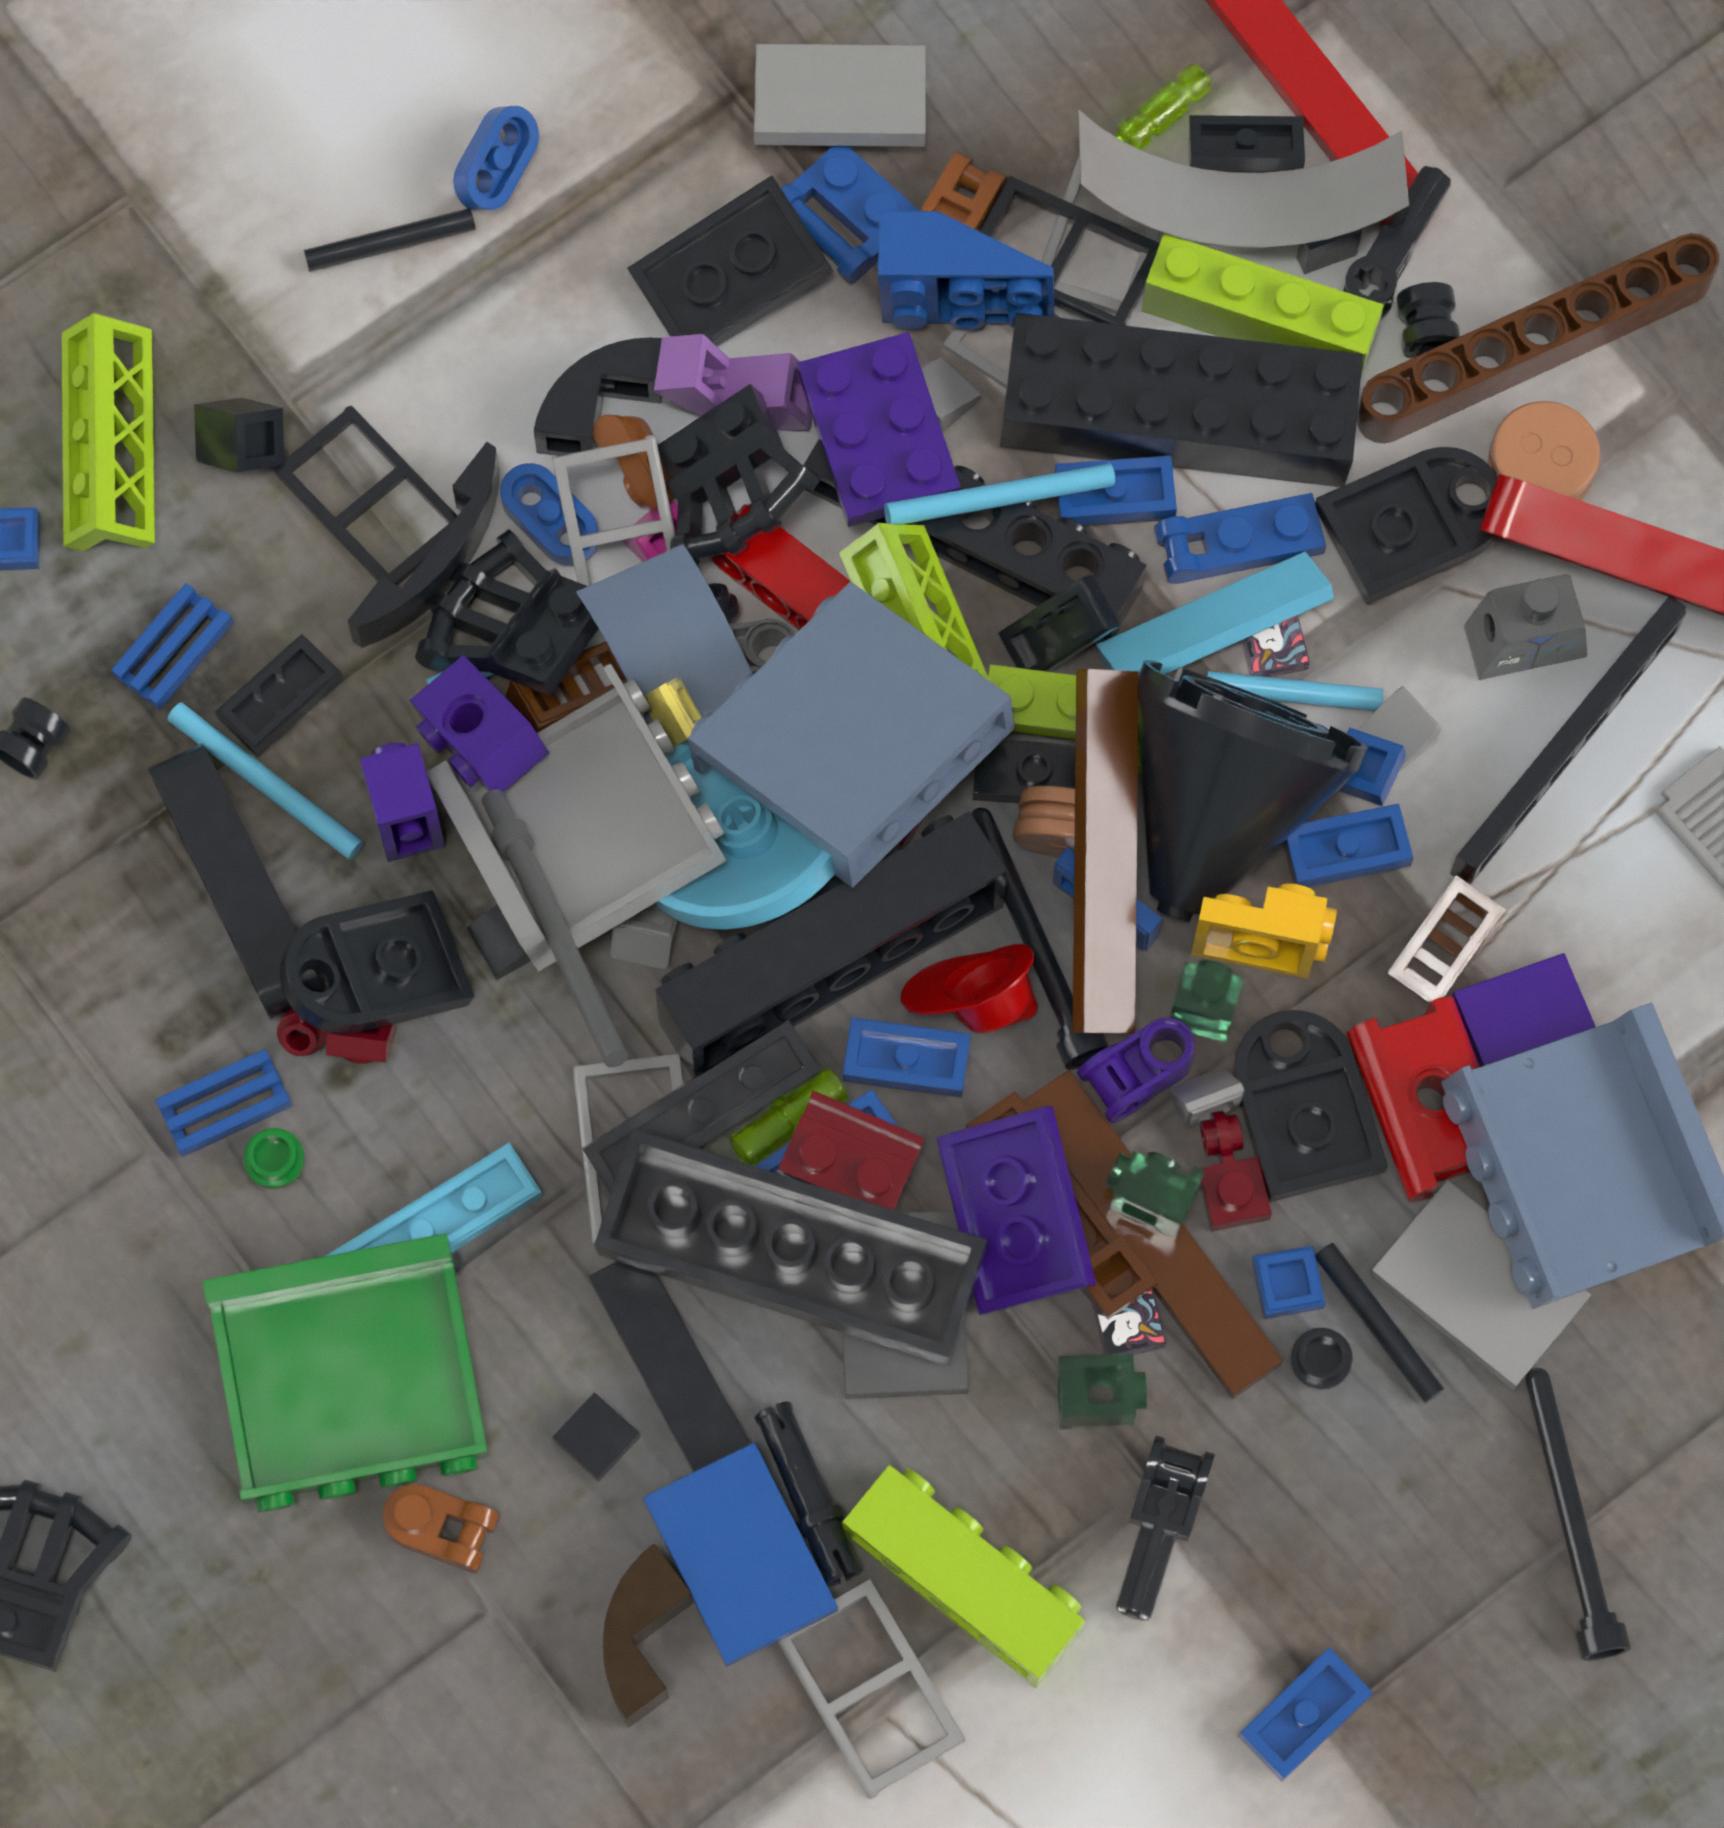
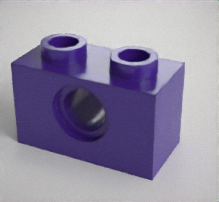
[409,655,549,792]
[360,742,445,862]

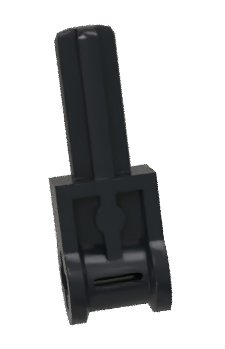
[1343,166,1451,320]
[1116,1435,1215,1621]

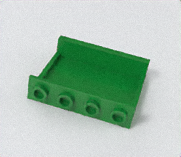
[202,1233,489,1512]

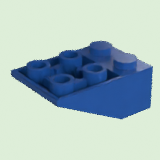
[878,211,1055,330]

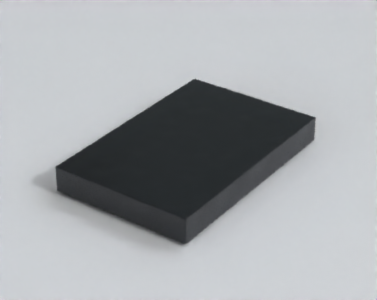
[627,175,834,346]

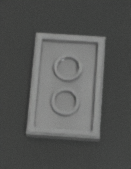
[754,44,926,147]
[1370,1180,1591,1391]

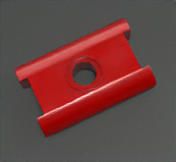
[1347,996,1479,1202]

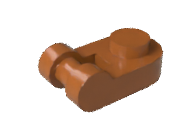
[921,151,1008,231]
[593,414,676,511]
[382,1484,500,1573]

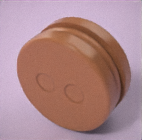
[1487,401,1600,501]
[1013,786,1075,859]

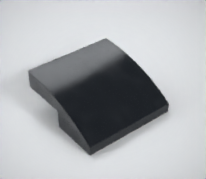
[1188,115,1305,173]

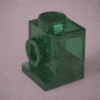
[1170,960,1244,1043]
[1105,1151,1205,1239]
[1057,1354,1147,1430]

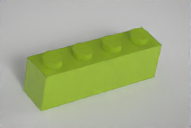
[1141,233,1384,376]
[842,1465,1085,1688]

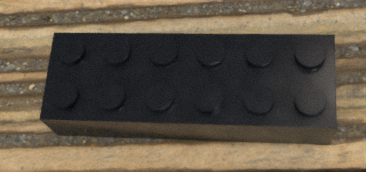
[1000,312,1363,487]
[655,811,1007,1078]
[594,1129,987,1366]

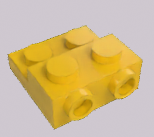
[1191,884,1337,979]

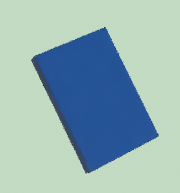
[643,1442,838,1667]

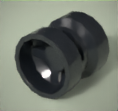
[1397,282,1460,358]
[0,697,71,780]

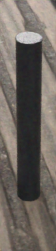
[304,208,476,272]
[1315,1243,1444,1403]

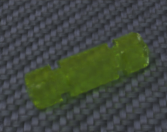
[1116,64,1212,150]

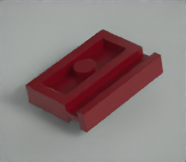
[777,1090,925,1210]

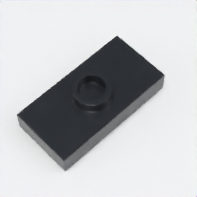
[998,574,1121,672]
[215,634,344,758]
[973,740,1075,803]

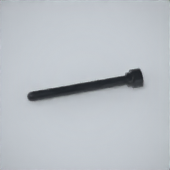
[971,807,1109,1070]
[1526,1368,1631,1661]

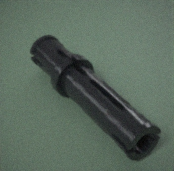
[754,1401,863,1587]

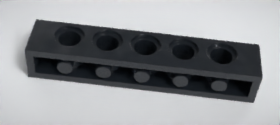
[803,439,1147,640]

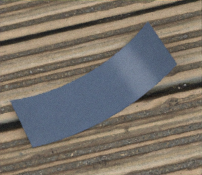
[576,544,752,724]

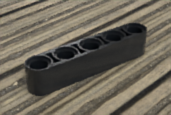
[148,743,324,1020]

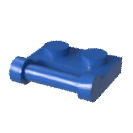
[781,146,920,283]

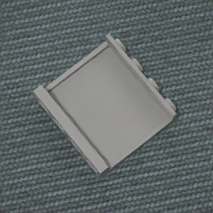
[426,663,727,972]

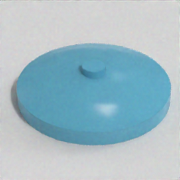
[654,740,835,930]

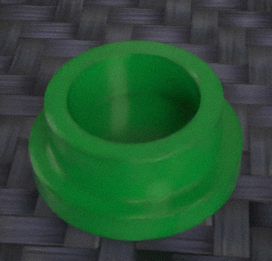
[243,1128,305,1189]

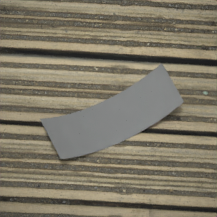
[1078,110,1409,248]

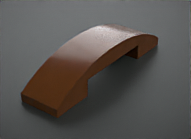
[966,1091,1158,1320]

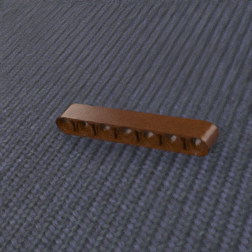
[1357,233,1719,444]

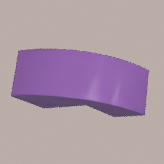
[654,334,812,430]

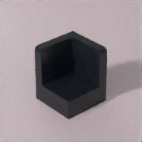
[194,398,284,472]

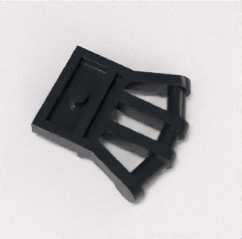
[657,384,821,566]
[415,529,599,696]
[0,1480,132,1672]

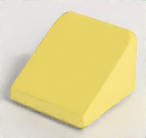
[644,677,702,747]

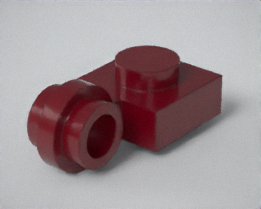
[277,1009,396,1064]
[1197,1110,1272,1232]

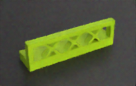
[62,313,155,551]
[839,523,1011,733]

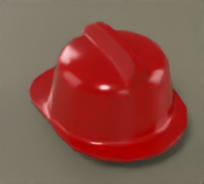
[900,944,1038,1034]

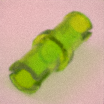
[728,1068,848,1166]

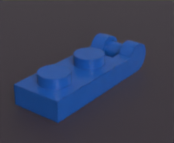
[1154,493,1326,584]

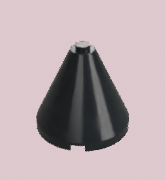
[1137,660,1368,922]

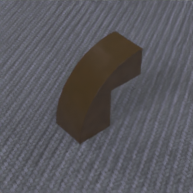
[602,1544,693,1728]

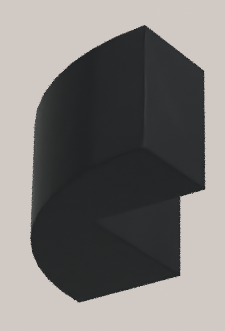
[533,337,662,456]

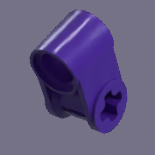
[1077,1018,1194,1123]

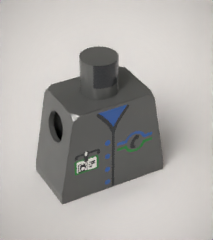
[1464,574,1587,680]

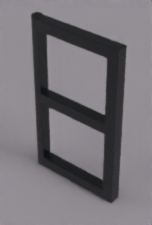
[980,176,1160,326]
[273,405,458,585]

